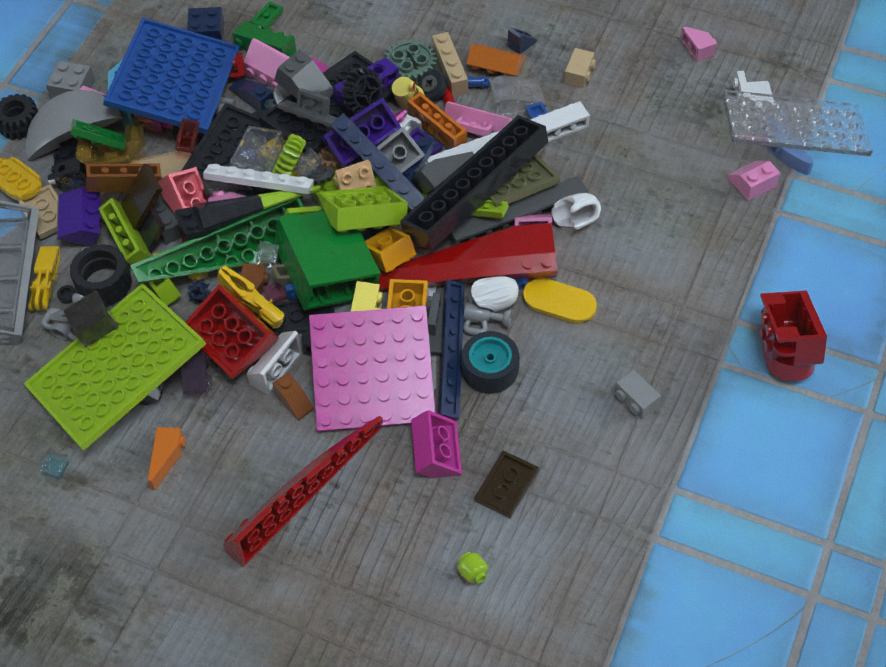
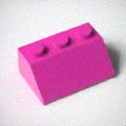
[411,410,462,478]

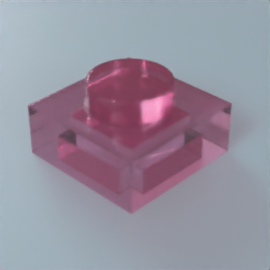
[263,282,288,303]

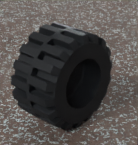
[0,94,38,140]

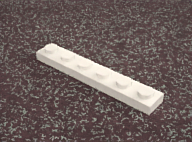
[203,164,314,194]

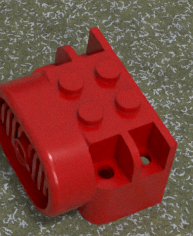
[759,290,827,382]

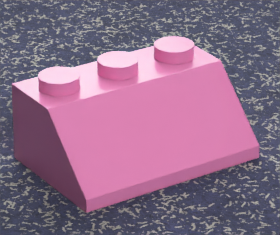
[244,38,290,90]

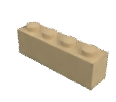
[432,32,468,97]

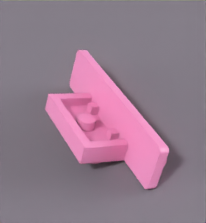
[445,101,512,137]

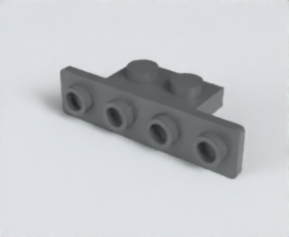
[277,88,337,128]
[427,288,444,355]

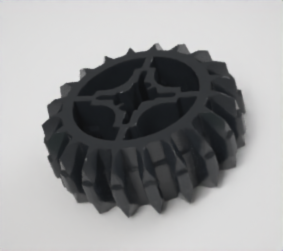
[340,67,384,114]

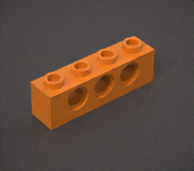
[407,92,467,149]

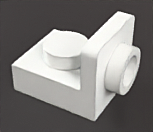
[399,114,422,134]

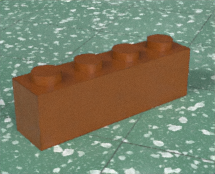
[86,163,161,192]

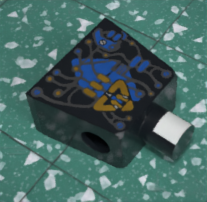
[48,157,86,192]

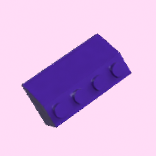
[321,98,402,166]

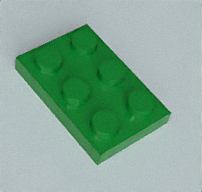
[71,119,126,151]

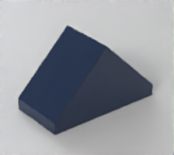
[508,27,537,54]

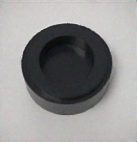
[57,285,76,304]

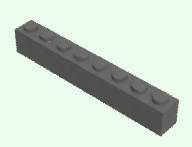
[448,176,588,246]

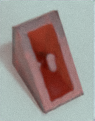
[175,118,200,154]

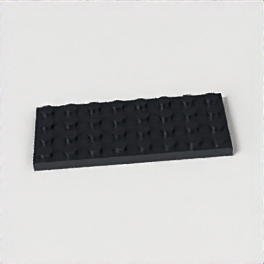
[259,51,394,158]

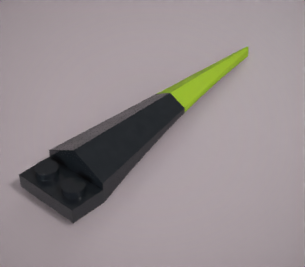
[175,186,321,240]

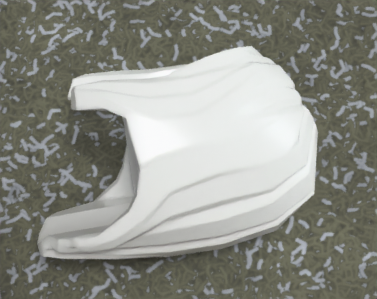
[551,193,601,230]
[471,276,519,312]

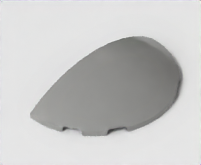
[26,90,123,161]

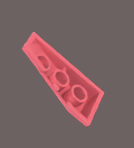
[158,167,206,214]

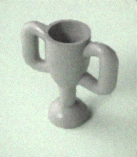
[41,293,89,341]
[463,294,512,335]

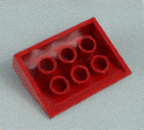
[185,284,279,379]

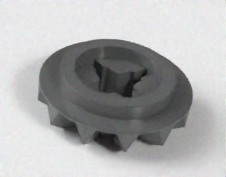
[306,167,335,185]

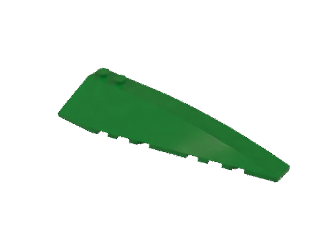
[130,197,304,283]

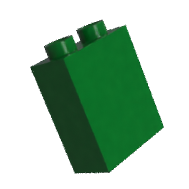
[274,208,381,310]

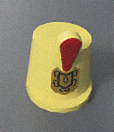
[392,77,425,110]

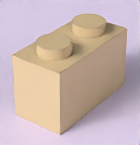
[564,48,596,88]

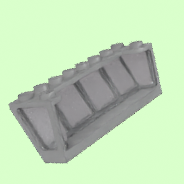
[0,200,39,345]

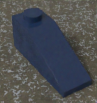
[228,78,275,111]

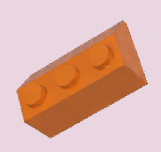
[467,44,526,78]

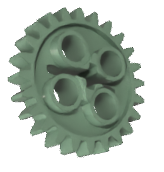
[384,38,437,83]

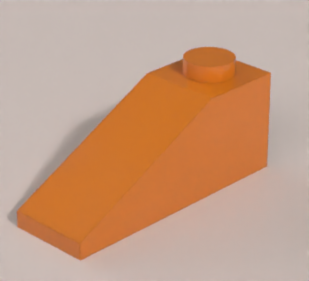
[147,427,186,490]

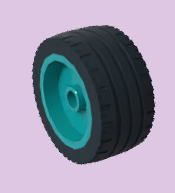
[461,331,520,393]

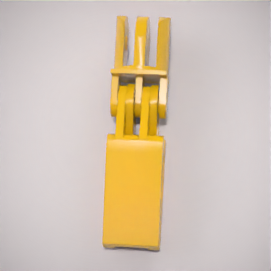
[28,246,61,311]
[217,266,284,328]

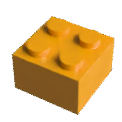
[365,227,416,273]

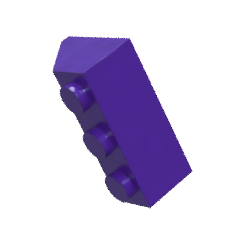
[57,187,100,246]

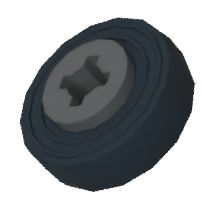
[418,70,447,101]

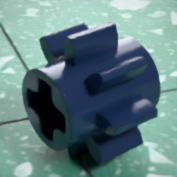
[187,279,211,302]

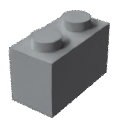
[615,370,661,419]

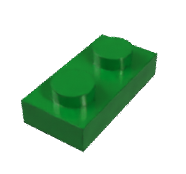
[250,1,283,30]

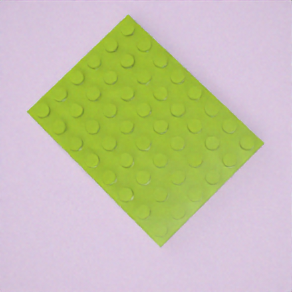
[24,283,206,451]

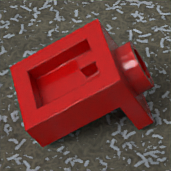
[229,52,245,79]

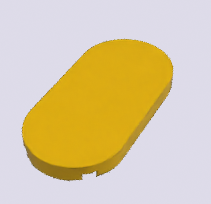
[0,157,43,200]
[523,278,597,324]

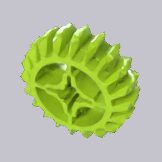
[272,134,306,175]

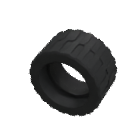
[70,244,132,306]

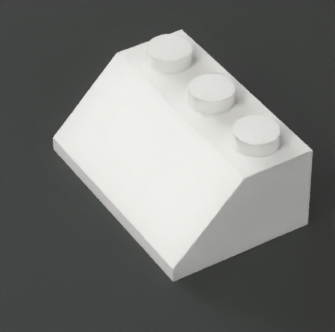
[247,331,302,395]

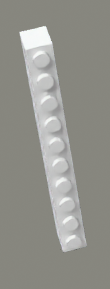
[427,101,590,181]

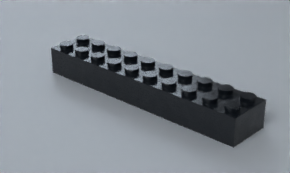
[400,115,548,250]

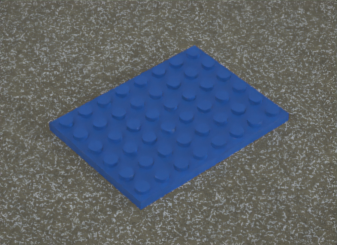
[103,17,240,134]

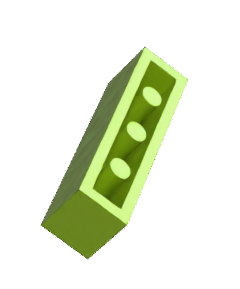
[99,198,152,264]

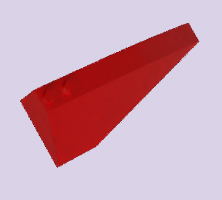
[378,223,557,291]
[223,416,383,567]

